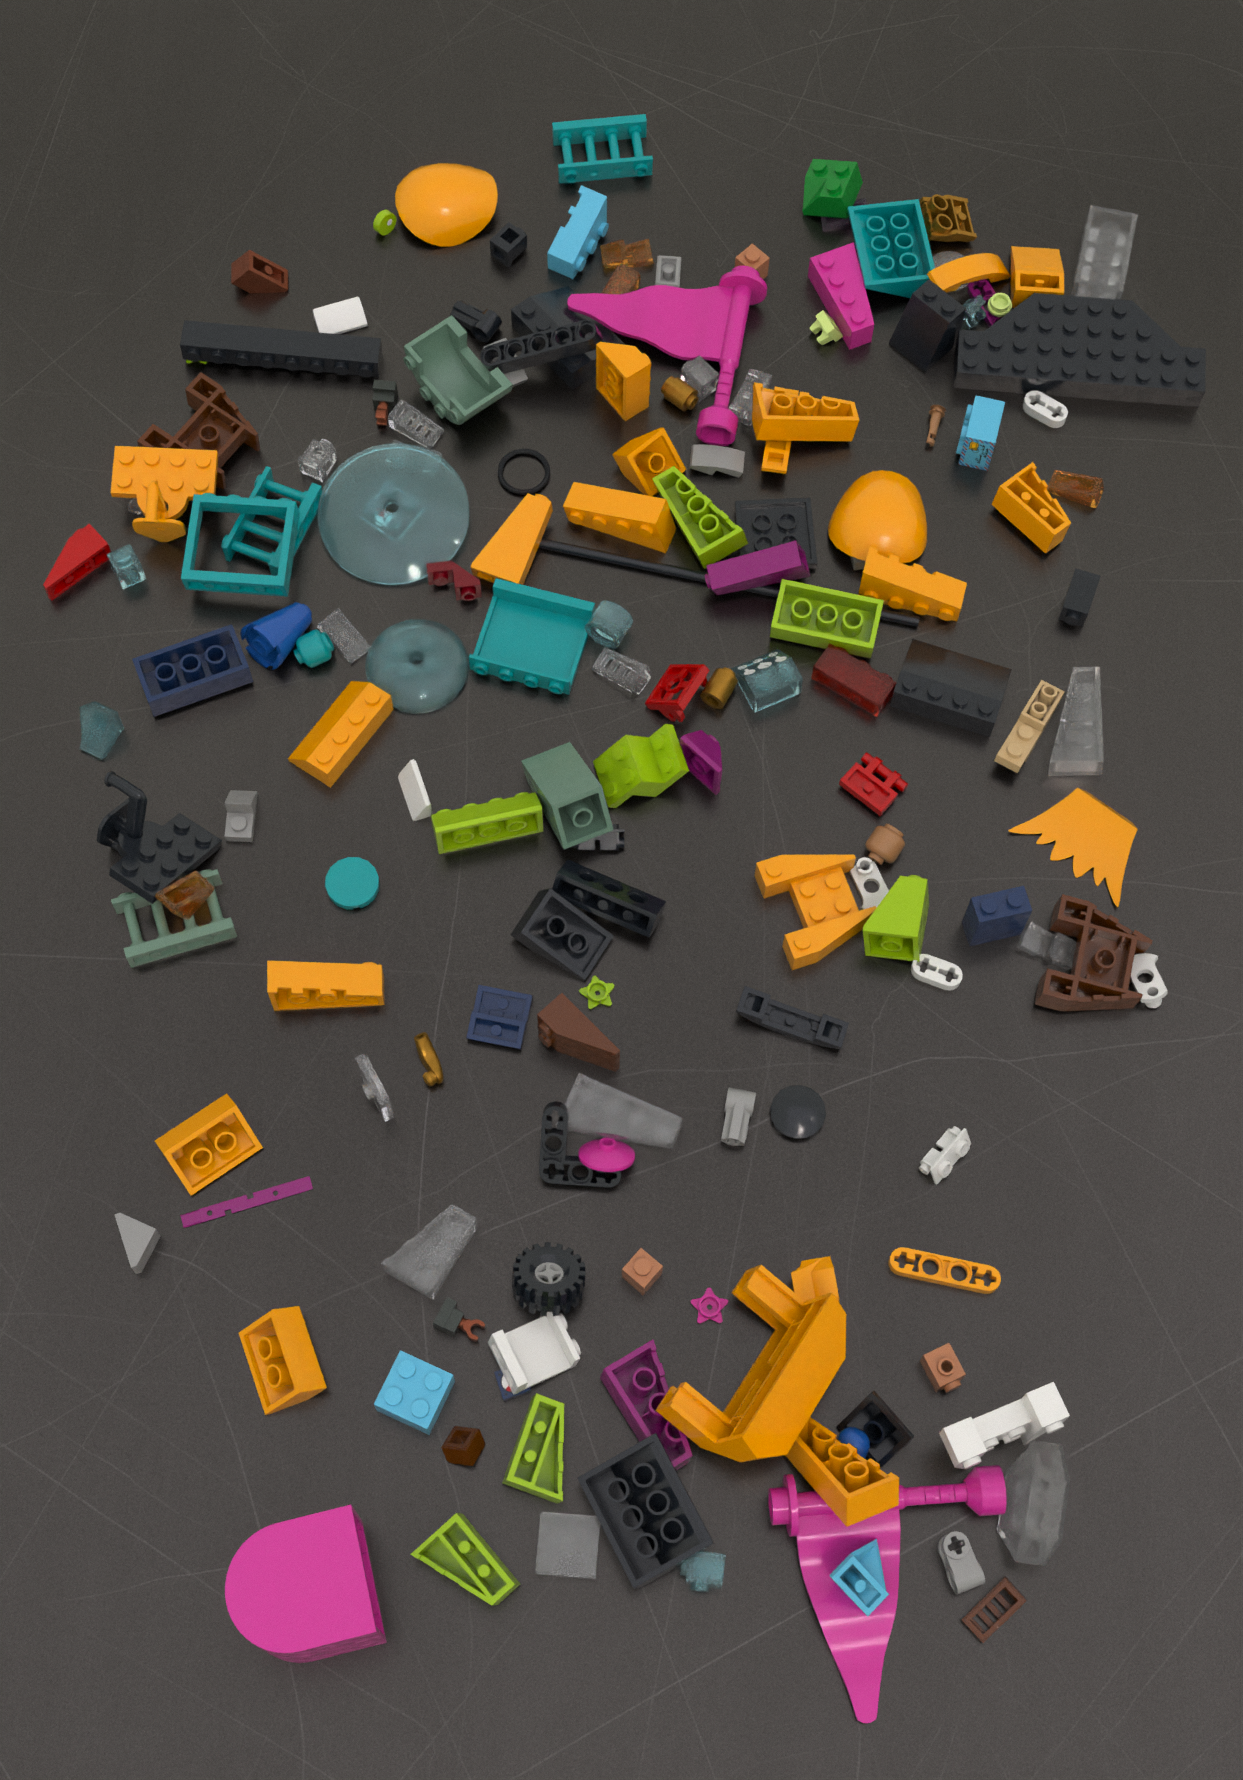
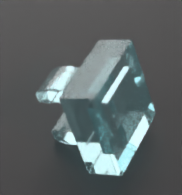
[963,294,986,328]

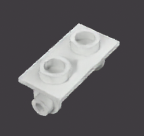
[919,1126,971,1185]

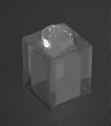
[680,355,719,402]

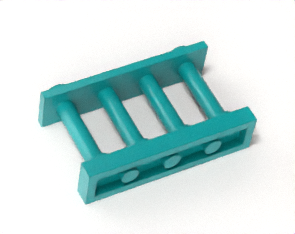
[552,114,653,184]
[221,466,324,576]

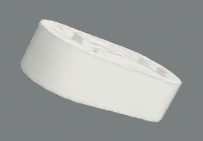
[1023,391,1068,428]
[911,954,963,991]

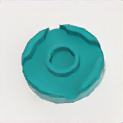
[325,857,379,910]

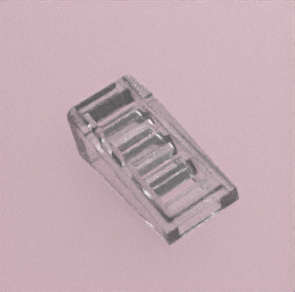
[388,400,444,449]
[592,647,651,695]

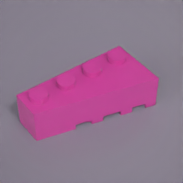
[808,242,874,350]

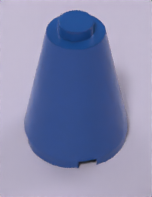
[240,602,312,669]

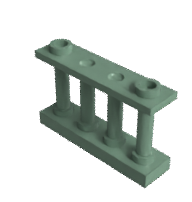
[111,869,237,968]

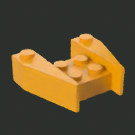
[754,855,876,970]

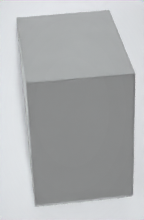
[115,1213,161,1274]

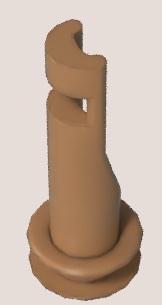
[926,405,946,447]

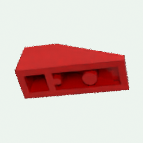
[43,524,113,601]

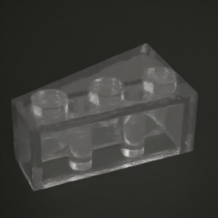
[381,1204,478,1300]

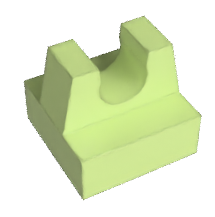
[810,310,843,345]

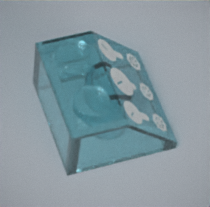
[731,649,803,713]

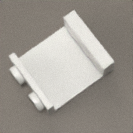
[488,1312,581,1395]

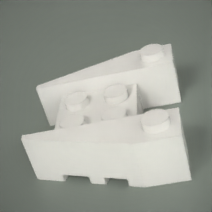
[939,1382,1070,1469]

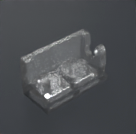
[729,369,772,426]

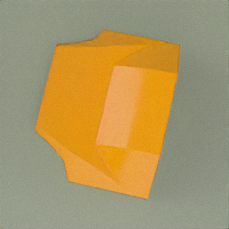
[791,1256,839,1301]

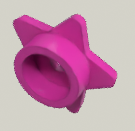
[691,1287,728,1323]

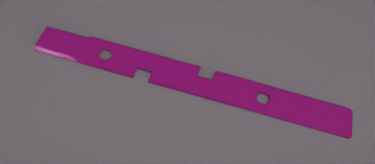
[180,1176,313,1228]

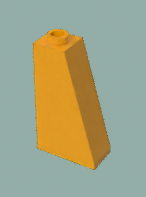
[471,493,553,585]

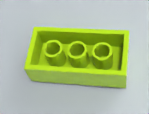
[770,579,884,658]

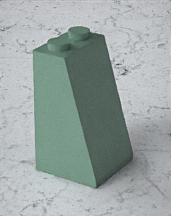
[521,742,613,849]

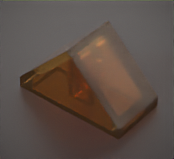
[155,871,215,920]

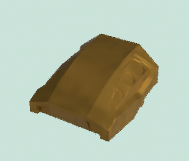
[919,194,977,242]

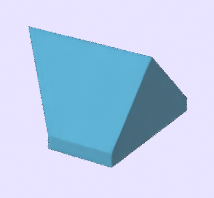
[829,1539,889,1616]

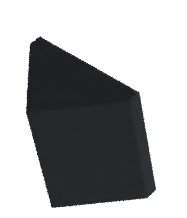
[836,1391,914,1469]

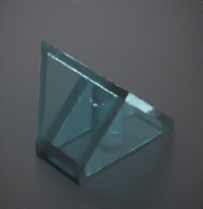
[79,701,124,759]

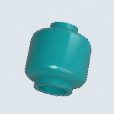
[293,629,334,668]

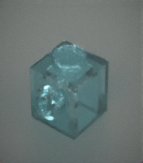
[107,544,146,589]
[680,1551,726,1592]

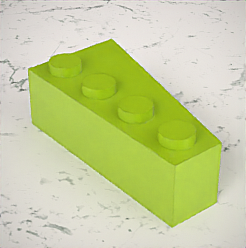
[652,466,748,569]

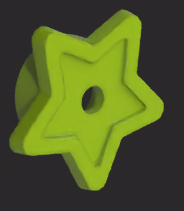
[579,976,614,1010]

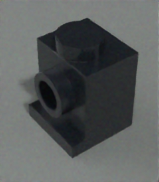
[490,222,527,268]

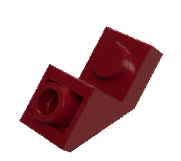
[426,561,482,601]

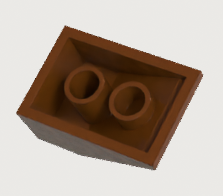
[537,993,620,1072]

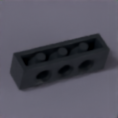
[552,860,666,937]

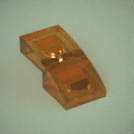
[600,239,654,269]

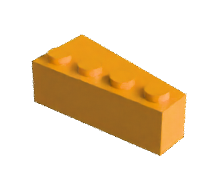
[563,482,676,553]
[858,547,967,621]
[785,1417,899,1527]

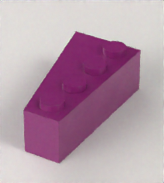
[600,1340,693,1471]

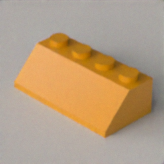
[288,681,393,788]

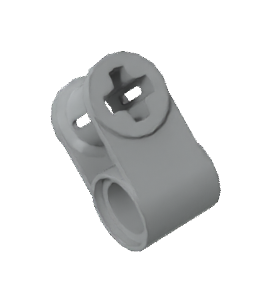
[937,1531,985,1595]

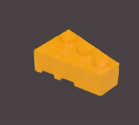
[991,462,1071,553]

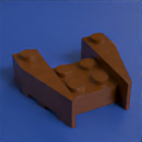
[137,372,260,489]
[1034,894,1153,1011]

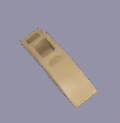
[994,680,1065,773]

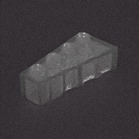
[556,1073,683,1149]

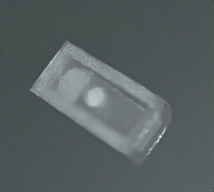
[317,608,371,664]

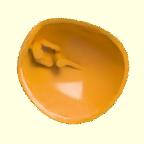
[395,163,498,247]
[828,470,927,563]

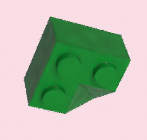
[803,159,863,219]

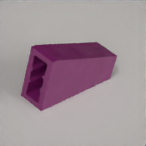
[705,541,810,595]

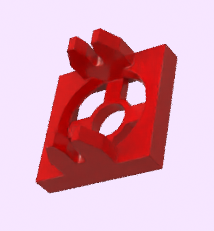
[645,664,710,722]

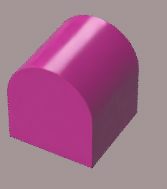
[225,1505,387,1663]

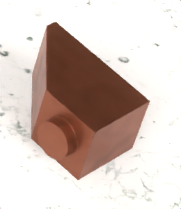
[231,250,288,293]

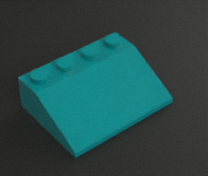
[847,199,935,298]

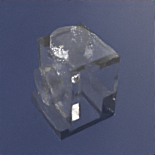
[298,439,337,482]

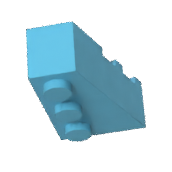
[547,185,609,279]

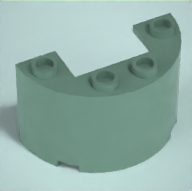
[403,315,513,425]

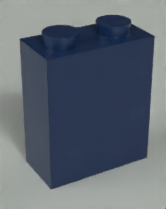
[961,886,1032,947]

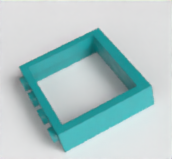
[181,493,300,597]

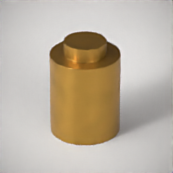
[700,667,738,709]

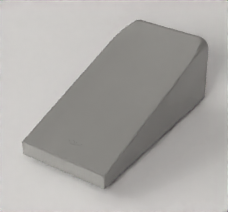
[655,256,681,287]

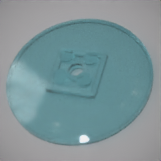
[317,443,470,584]

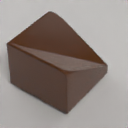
[441,1426,485,1466]

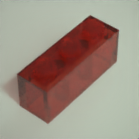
[811,644,897,717]

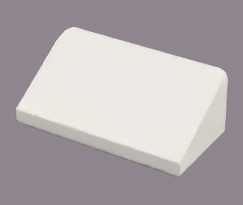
[313,297,368,334]
[398,759,432,821]

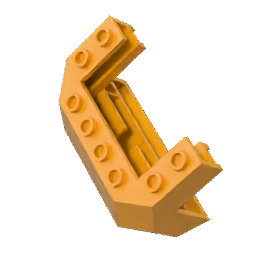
[656,1265,846,1462]

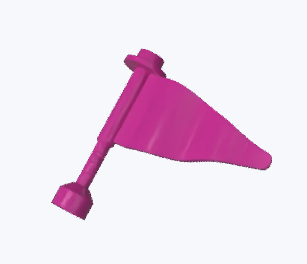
[567,266,767,446]
[768,1465,1007,1723]

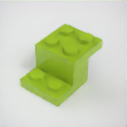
[593,724,689,808]

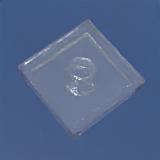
[355,1053,394,1122]
[535,1512,600,1580]

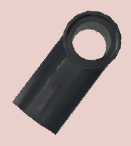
[450,300,502,343]

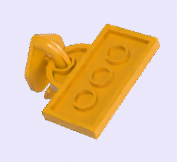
[111,446,218,542]

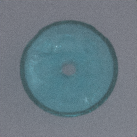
[365,619,469,714]

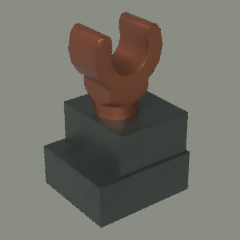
[373,380,398,426]
[433,1297,485,1342]

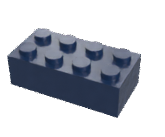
[132,624,253,717]

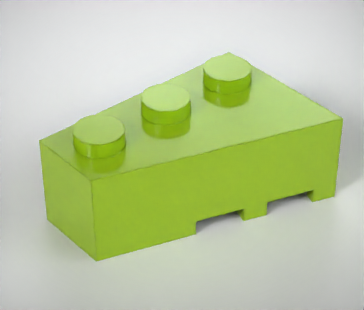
[502,1393,564,1504]
[410,1513,520,1606]

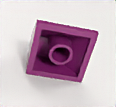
[680,730,722,795]

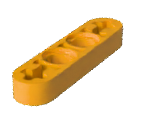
[888,1247,1001,1294]

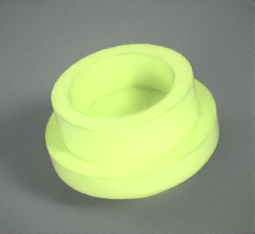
[987,293,1012,317]

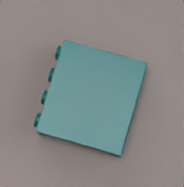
[469,578,595,695]

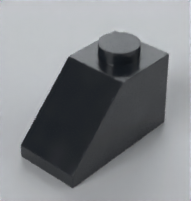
[1058,569,1101,627]

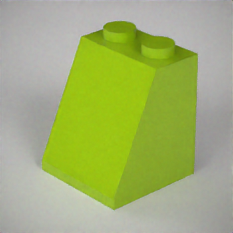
[863,875,929,962]

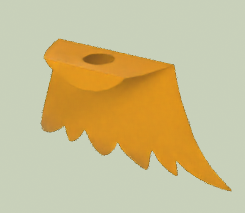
[1008,788,1138,907]

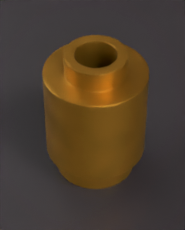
[661,376,699,411]

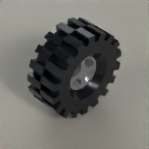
[512,1242,586,1316]

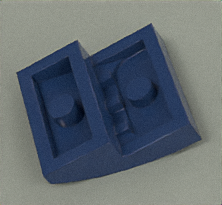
[466,985,533,1049]

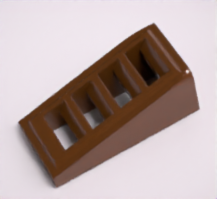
[961,1576,1027,1643]

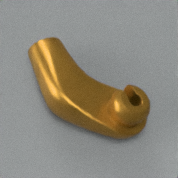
[414,1032,444,1086]

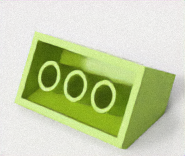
[431,792,543,854]

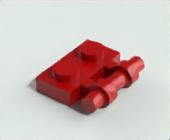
[839,752,909,816]

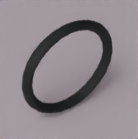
[498,449,550,495]

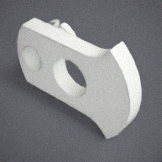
[849,857,889,910]
[1130,953,1167,1008]

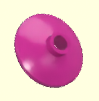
[578,1138,635,1172]

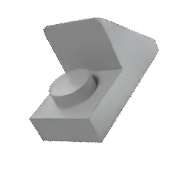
[224,790,258,842]

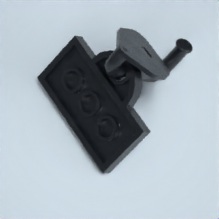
[97,771,222,904]

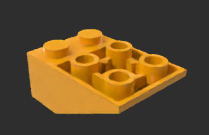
[1011,246,1064,308]

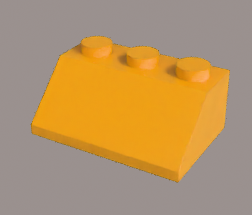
[596,342,651,421]
[155,1093,263,1195]
[239,1306,327,1415]

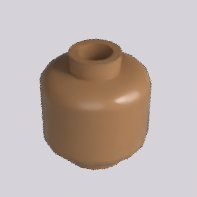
[865,823,905,865]

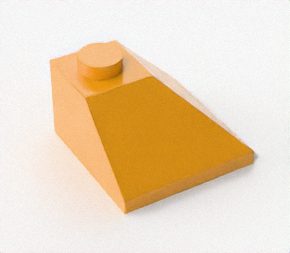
[612,427,687,496]

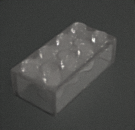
[1070,205,1138,299]

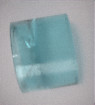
[585,601,633,649]

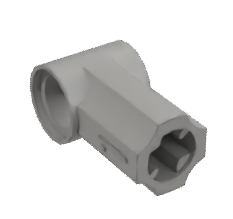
[721,1087,756,1146]

